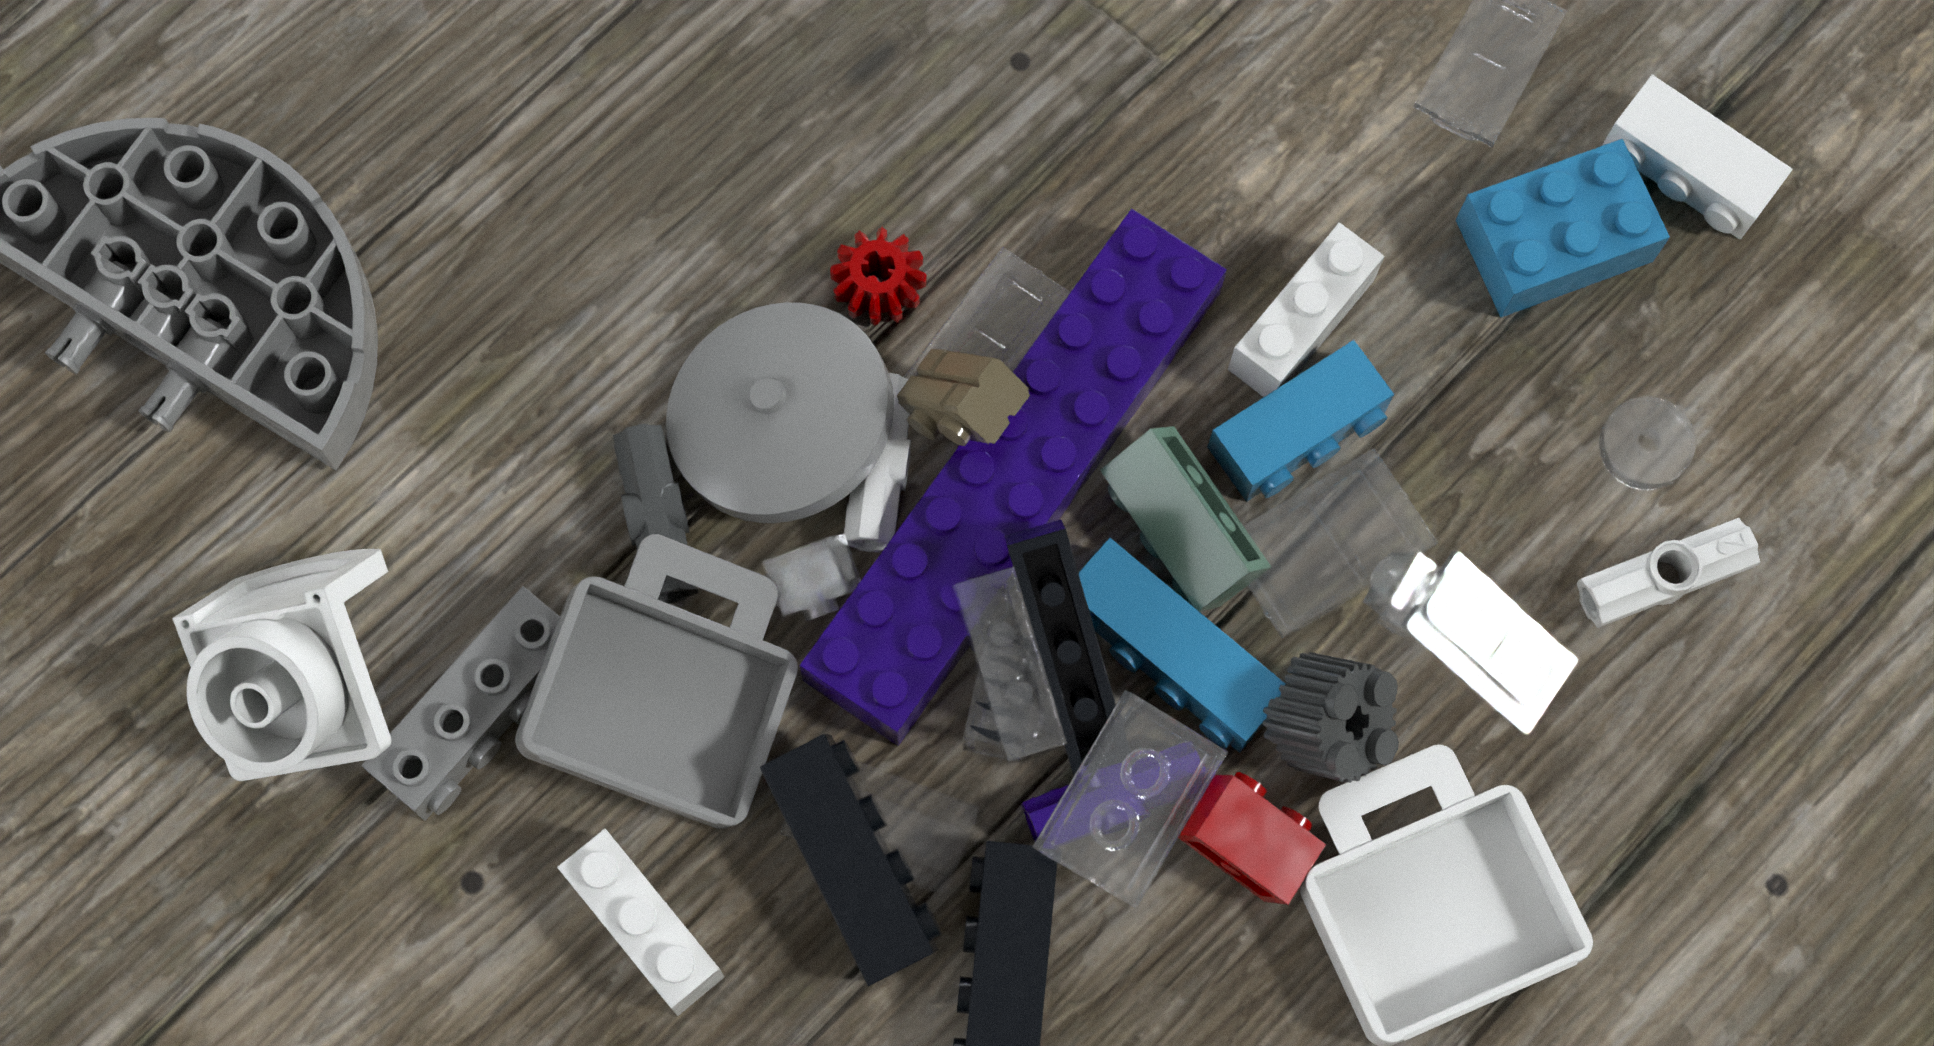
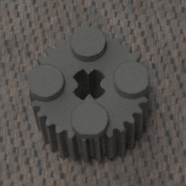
[1263,652,1399,783]

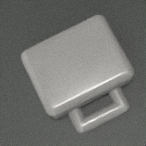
[515,534,798,829]

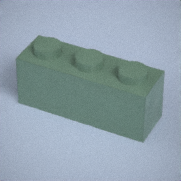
[1100,426,1271,612]

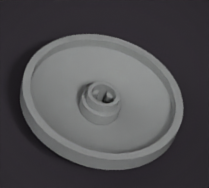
[666,302,894,523]

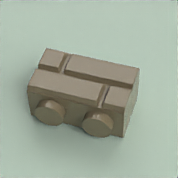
[897,349,1030,446]

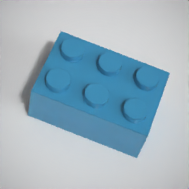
[1456,139,1670,318]

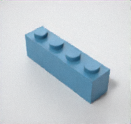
[1079,538,1286,753]

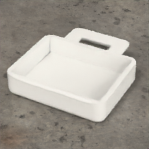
[1300,745,1593,1046]

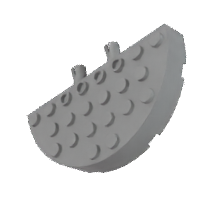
[0,118,378,470]

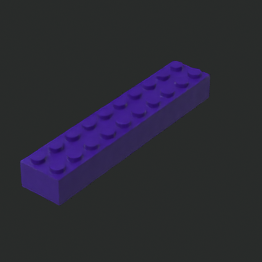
[799,208,1227,746]

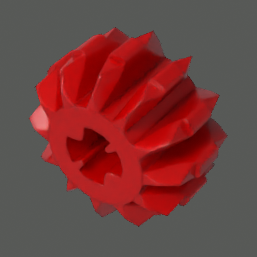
[830,226,927,326]

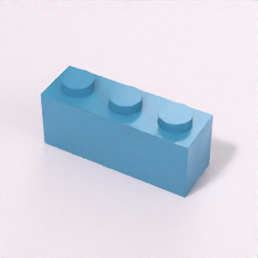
[1207,340,1394,502]

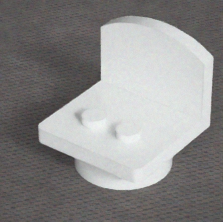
[173,549,391,781]

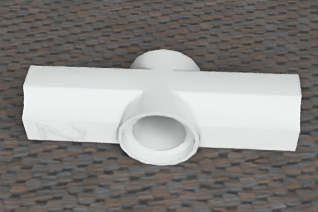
[844,373,911,553]
[1577,518,1760,628]

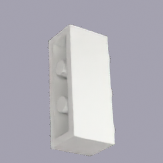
[1602,75,1793,240]
[1228,222,1385,397]
[557,829,725,1016]

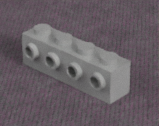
[361,586,560,821]

